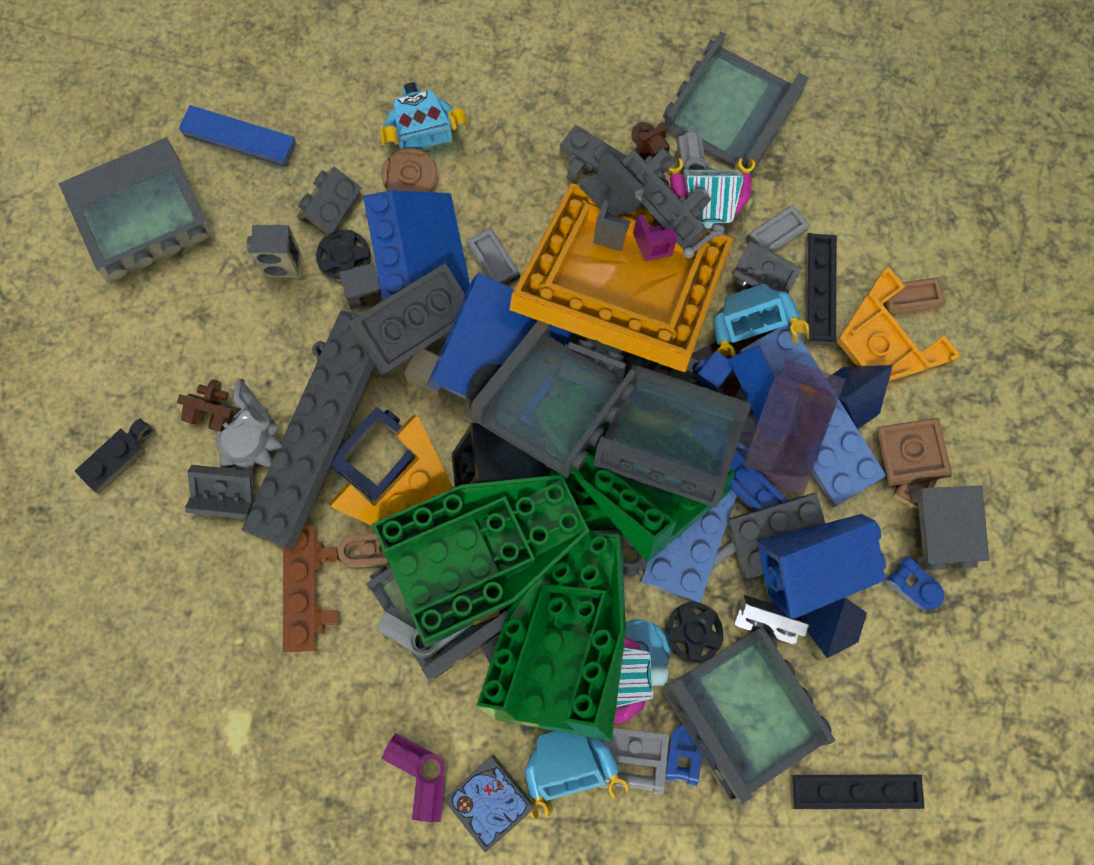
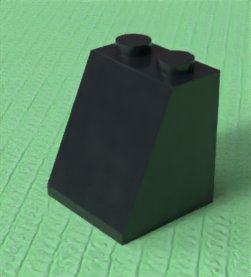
[451,423,550,487]

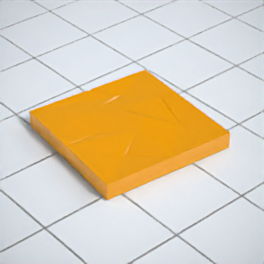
[509,183,734,372]

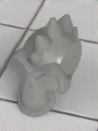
[216,379,282,471]

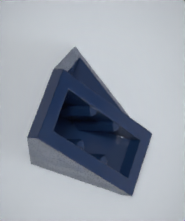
[826,365,893,429]
[805,598,867,658]

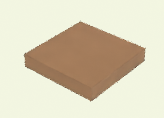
[877,418,952,486]

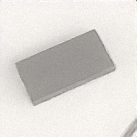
[746,204,810,253]
[467,228,520,285]

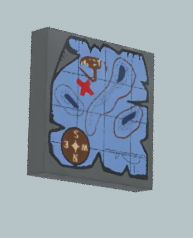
[443,755,536,853]

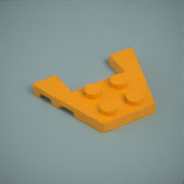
[836,266,961,382]
[328,415,453,525]

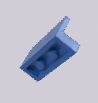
[729,346,798,442]

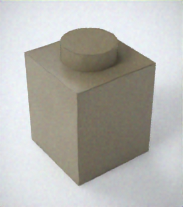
[404,349,443,396]

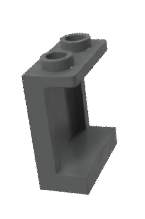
[909,485,990,570]

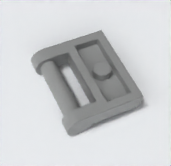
[598,728,669,795]

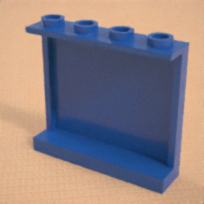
[426,272,574,428]

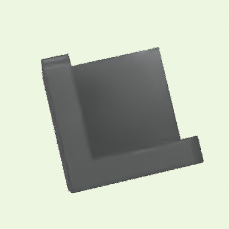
[593,200,630,251]
[339,263,381,310]

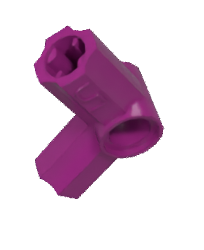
[381,733,448,822]

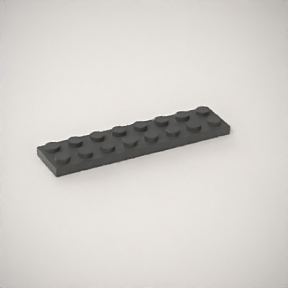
[241,310,375,550]

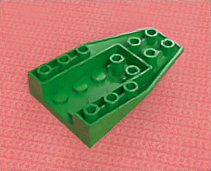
[534,383,735,563]
[372,475,590,649]
[476,532,626,741]

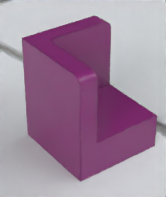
[633,215,678,261]

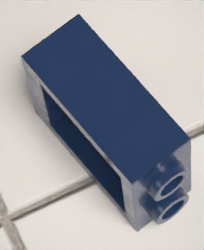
[331,407,416,502]

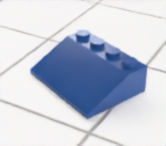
[363,190,470,300]

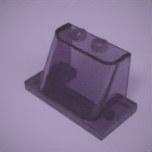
[744,359,846,496]

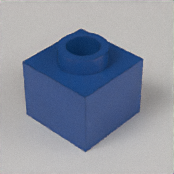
[694,351,733,392]

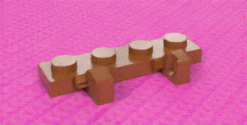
[283,525,340,653]

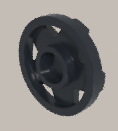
[316,229,371,282]
[665,602,724,662]

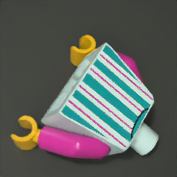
[666,157,755,231]
[614,636,669,724]

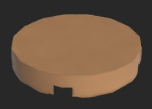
[381,148,438,192]

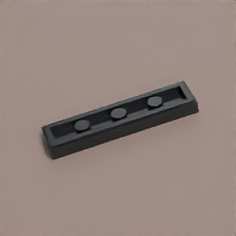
[805,233,837,346]
[790,774,925,809]

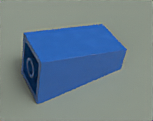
[757,514,886,619]

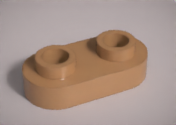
[337,533,389,568]

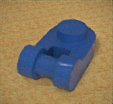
[886,556,944,611]
[665,724,702,787]

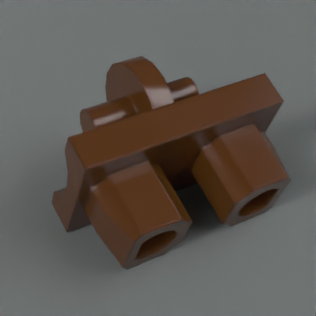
[631,121,670,160]
[177,379,241,432]

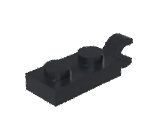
[75,418,155,494]

